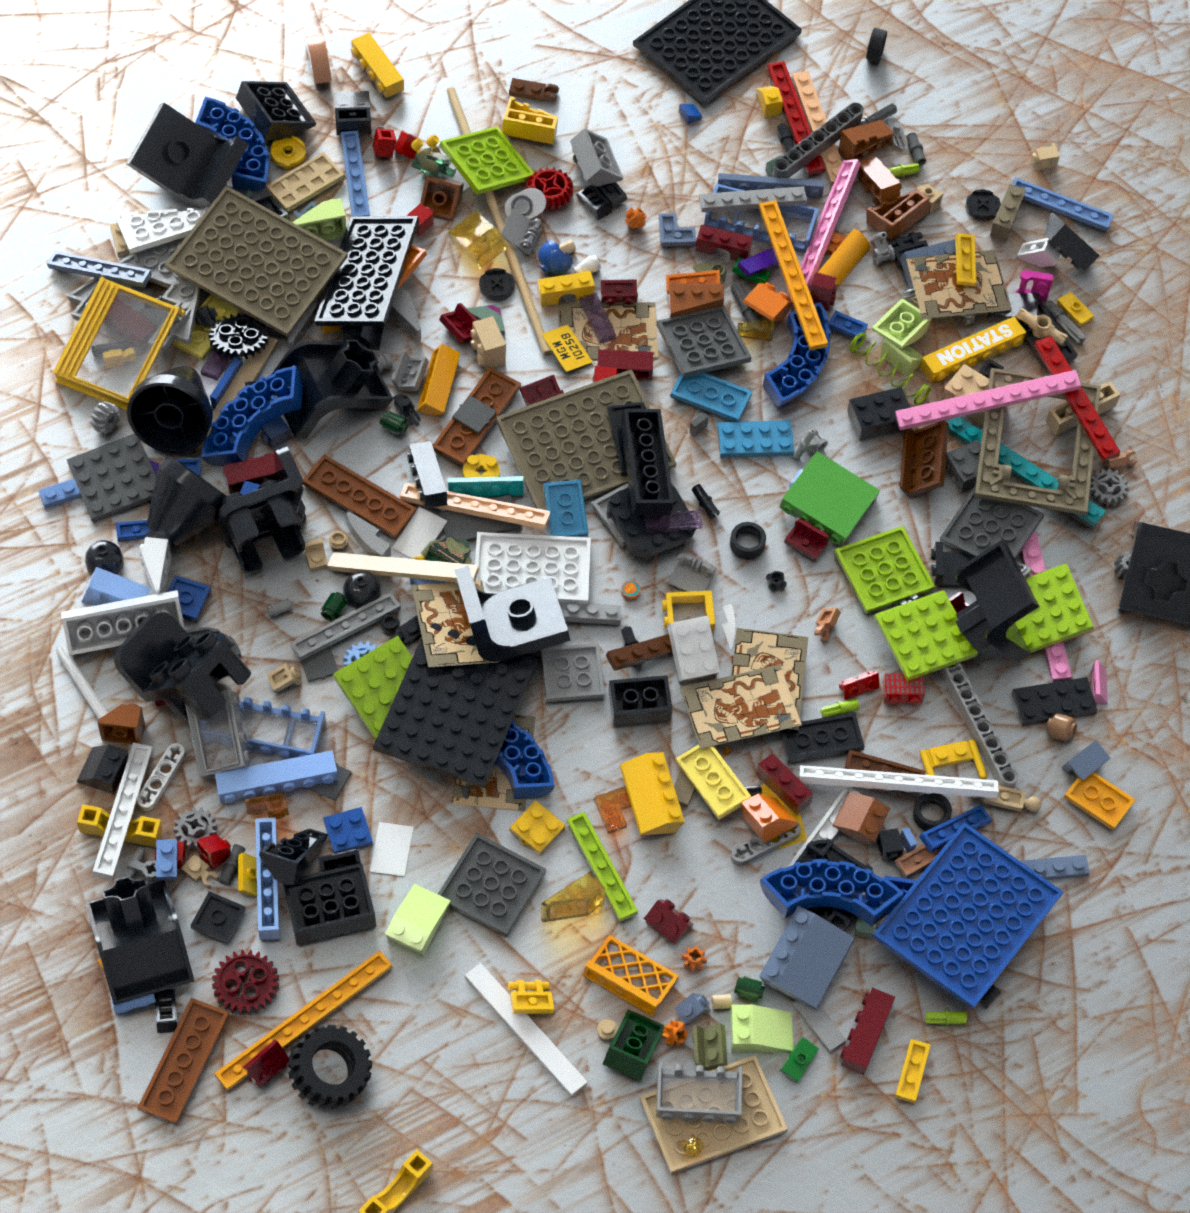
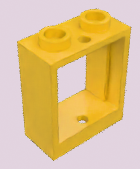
[662,591,715,634]

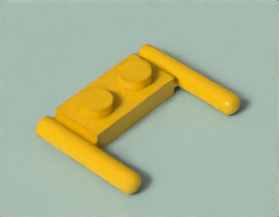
[919,739,987,779]

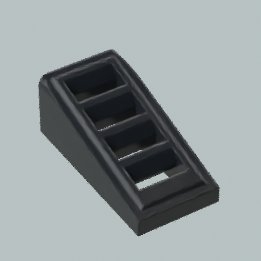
[576,185,612,220]
[154,989,178,1033]

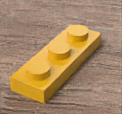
[955,233,976,286]
[895,1039,931,1104]

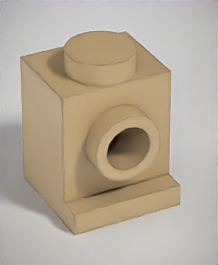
[1031,143,1060,170]
[917,183,944,214]

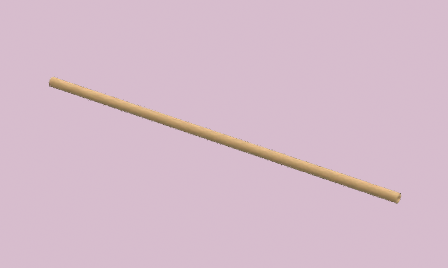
[447,87,552,356]

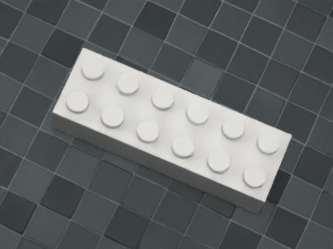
[62,590,185,655]

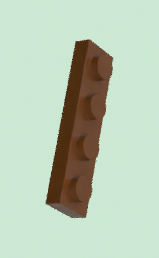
[606,634,673,671]
[844,750,926,775]

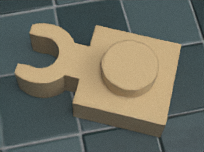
[181,854,218,889]

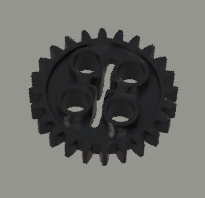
[209,313,269,360]

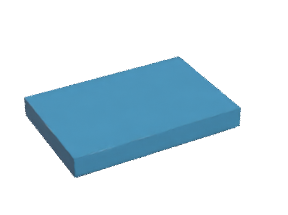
[543,480,589,537]

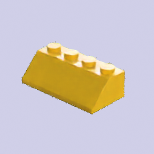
[619,752,685,835]

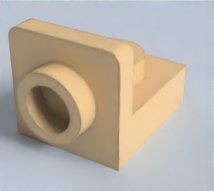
[304,539,328,572]
[267,663,301,693]

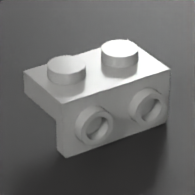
[391,351,429,391]

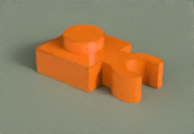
[823,232,846,259]

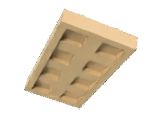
[266,152,345,213]

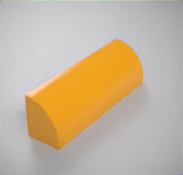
[818,228,870,288]
[417,343,460,416]

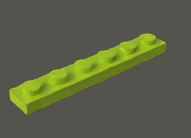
[566,811,638,922]

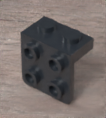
[930,542,971,587]

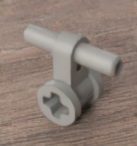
[870,232,895,265]
[793,429,828,460]
[124,847,161,884]

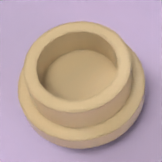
[329,531,348,550]
[597,1019,618,1040]

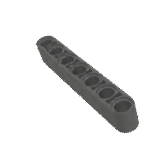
[773,102,864,178]

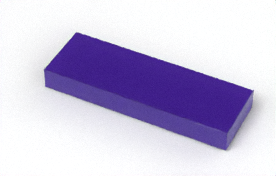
[737,247,779,278]

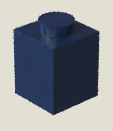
[261,416,291,449]

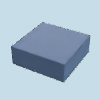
[900,827,917,853]

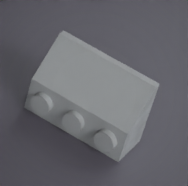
[570,128,624,186]

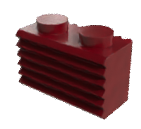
[810,272,838,311]

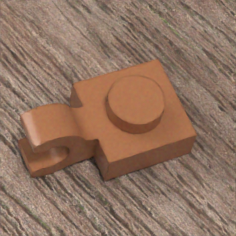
[1102,450,1137,469]
[814,608,841,641]

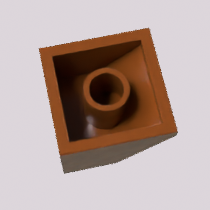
[420,175,464,220]
[98,704,145,745]
[832,792,890,846]

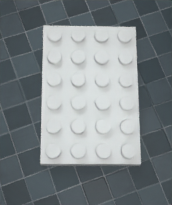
[475,532,591,605]

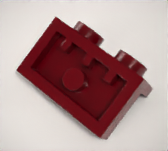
[243,1040,290,1087]

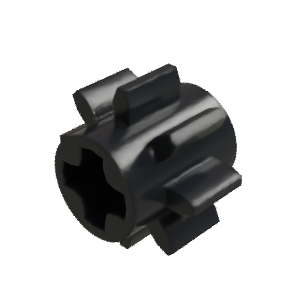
[195,305,218,328]

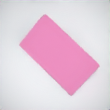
[1091,660,1108,704]

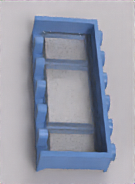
[704,184,819,253]
[200,697,326,758]

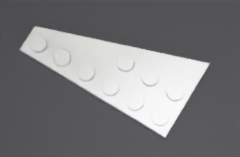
[114,207,209,254]

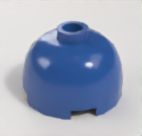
[538,240,574,275]

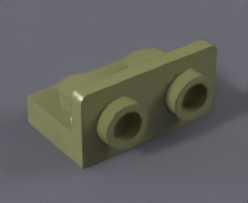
[692,1023,728,1070]

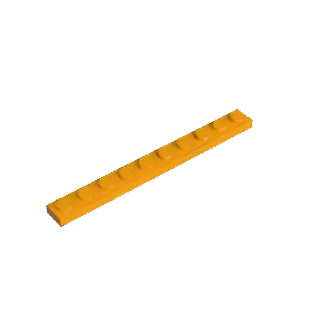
[759,200,828,350]
[214,950,393,1092]

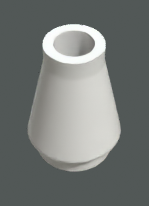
[573,255,601,273]

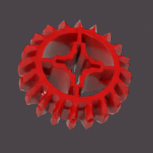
[526,167,573,211]

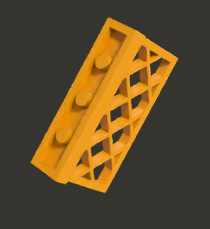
[583,935,679,1017]

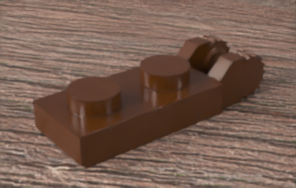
[509,78,560,102]

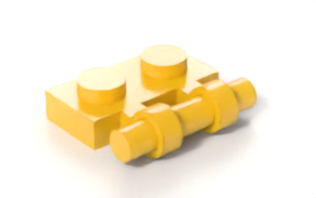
[508,980,554,1014]

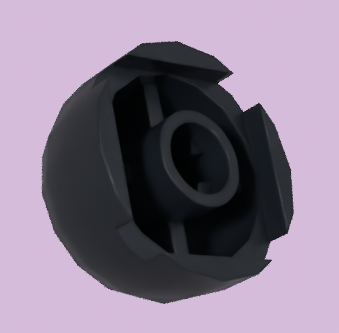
[85,540,124,575]
[343,571,381,610]

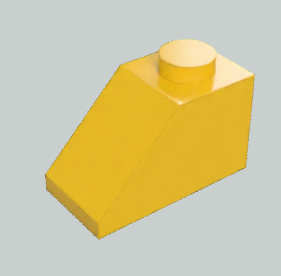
[756,86,783,118]

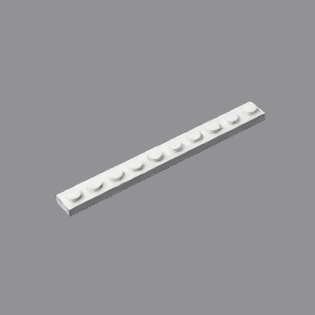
[799,765,999,799]

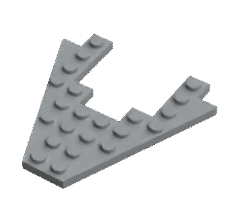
[67,237,201,353]

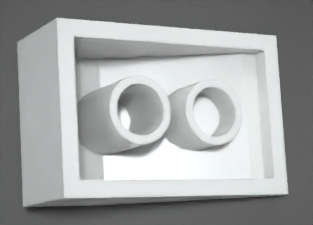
[140,537,171,595]

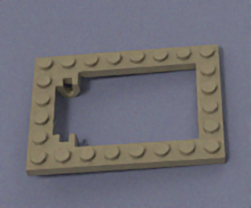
[974,368,1101,515]

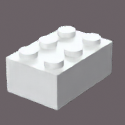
[667,616,720,682]

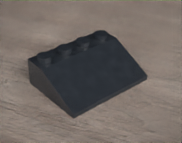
[236,81,317,141]
[283,863,376,945]

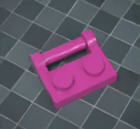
[1015,270,1053,301]

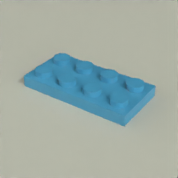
[670,373,752,422]
[717,420,795,458]

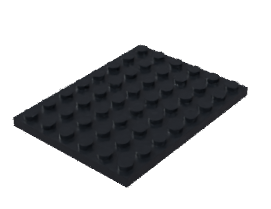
[633,0,802,105]
[373,623,539,788]

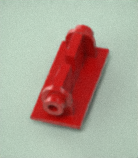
[838,670,880,700]

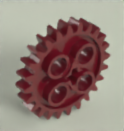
[212,950,279,1015]

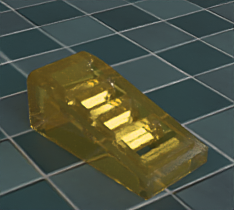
[737,320,775,341]

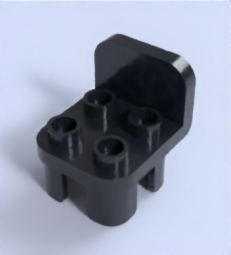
[218,445,306,574]
[114,612,251,723]

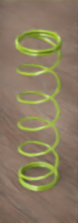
[849,332,931,405]

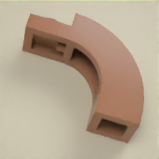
[304,34,332,84]

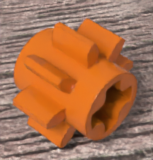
[625,207,647,230]
[682,945,707,972]
[662,1020,688,1047]

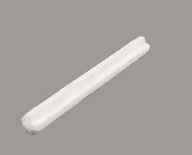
[56,645,108,719]

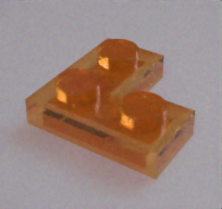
[593,786,632,834]
[245,792,289,819]

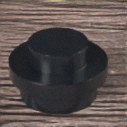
[381,615,400,634]

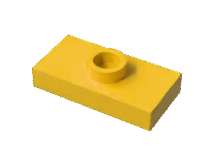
[1057,291,1094,327]
[238,853,257,897]

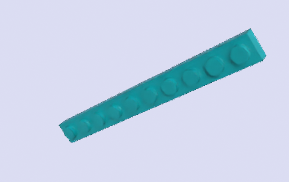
[947,417,1106,527]

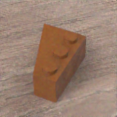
[838,120,894,161]
[857,156,902,206]
[866,189,929,240]
[668,284,724,318]

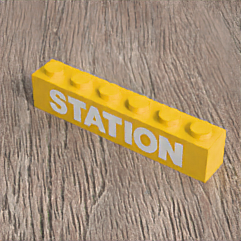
[920,316,1026,383]

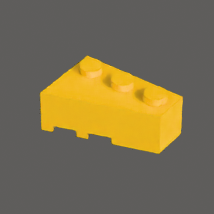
[502,96,558,144]

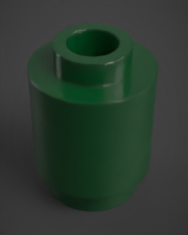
[379,411,408,436]
[321,592,347,621]
[734,976,765,1001]

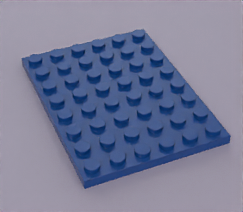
[872,822,1063,1010]

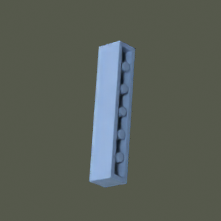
[215,750,338,803]
[255,818,280,940]

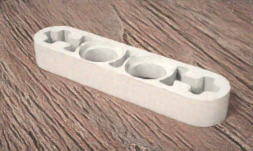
[137,743,185,812]

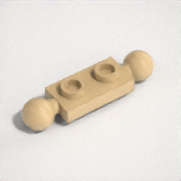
[971,785,1041,812]

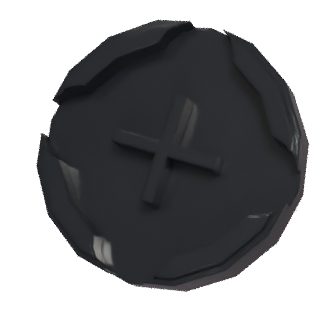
[965,189,1001,221]
[479,268,515,301]

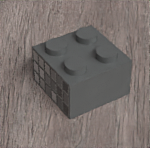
[945,440,981,493]

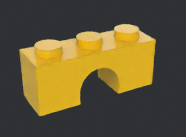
[537,271,595,307]

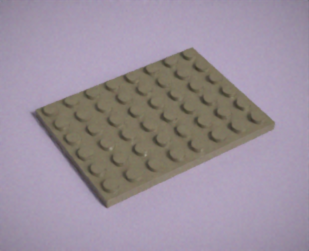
[165,186,348,337]
[496,369,677,511]

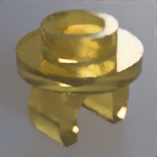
[681,1134,703,1157]

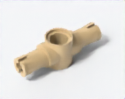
[1016,308,1068,346]

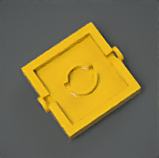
[509,800,566,855]

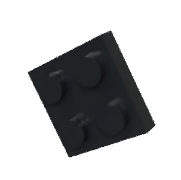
[190,891,246,944]

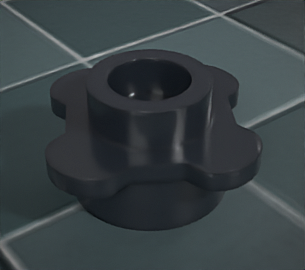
[766,571,787,590]

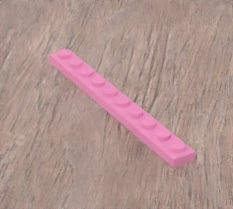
[789,159,861,299]
[895,370,1081,430]
[1020,530,1072,682]

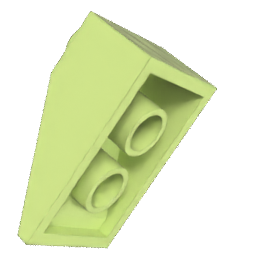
[292,198,346,241]
[871,299,931,348]
[385,884,451,956]
[730,1005,794,1053]

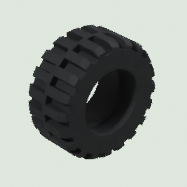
[288,1024,372,1109]

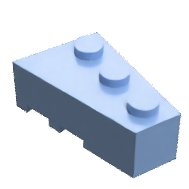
[81,567,151,605]

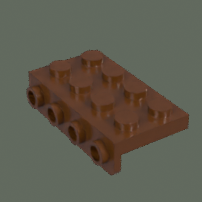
[899,420,949,497]

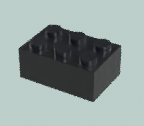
[847,387,910,441]
[608,675,673,726]

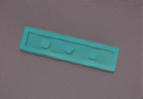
[448,476,523,497]

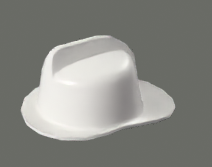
[505,188,546,219]

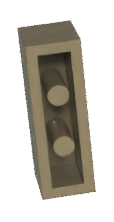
[990,184,1026,241]

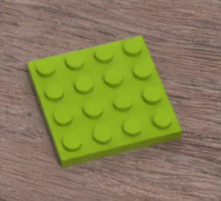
[439,126,534,195]
[834,526,936,614]
[1015,563,1094,653]
[874,590,978,681]
[332,636,413,740]

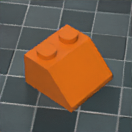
[743,282,793,321]
[741,794,798,843]

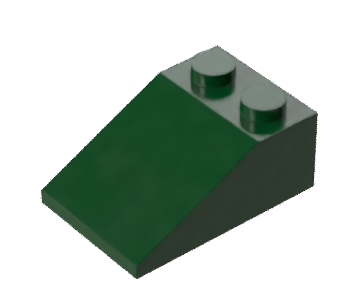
[602,1009,664,1081]

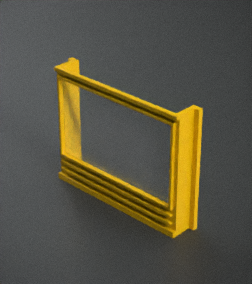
[53,276,185,411]

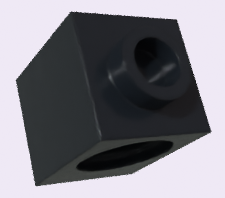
[876,828,904,862]

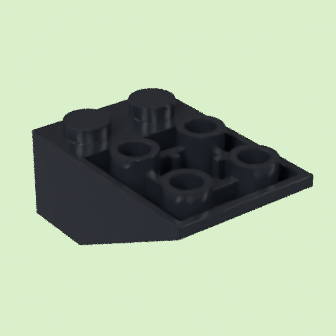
[334,91,371,135]

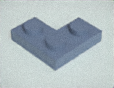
[658,213,696,247]

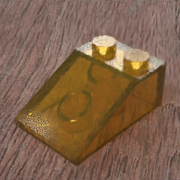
[448,211,508,269]
[541,871,605,922]

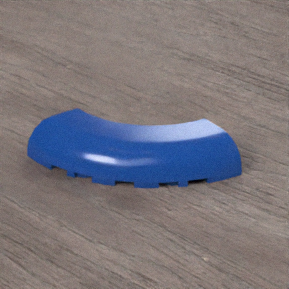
[195,96,269,192]
[763,301,831,407]
[201,366,303,466]
[496,721,555,799]
[760,859,904,927]

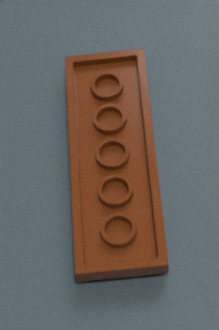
[432,367,521,466]
[303,454,417,539]
[137,998,229,1125]

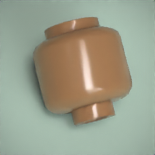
[1046,714,1077,741]

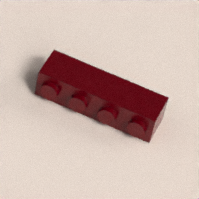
[840,987,895,1075]

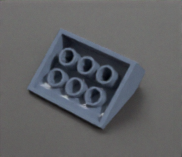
[759,906,855,1009]

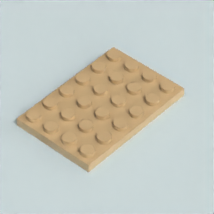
[639,1055,788,1174]

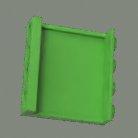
[779,451,880,546]

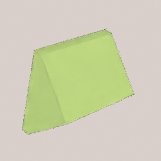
[880,339,923,377]

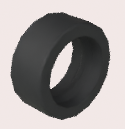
[866,28,887,62]
[730,522,766,559]
[913,793,952,831]

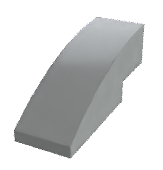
[346,511,391,557]

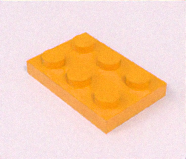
[1064,772,1136,831]

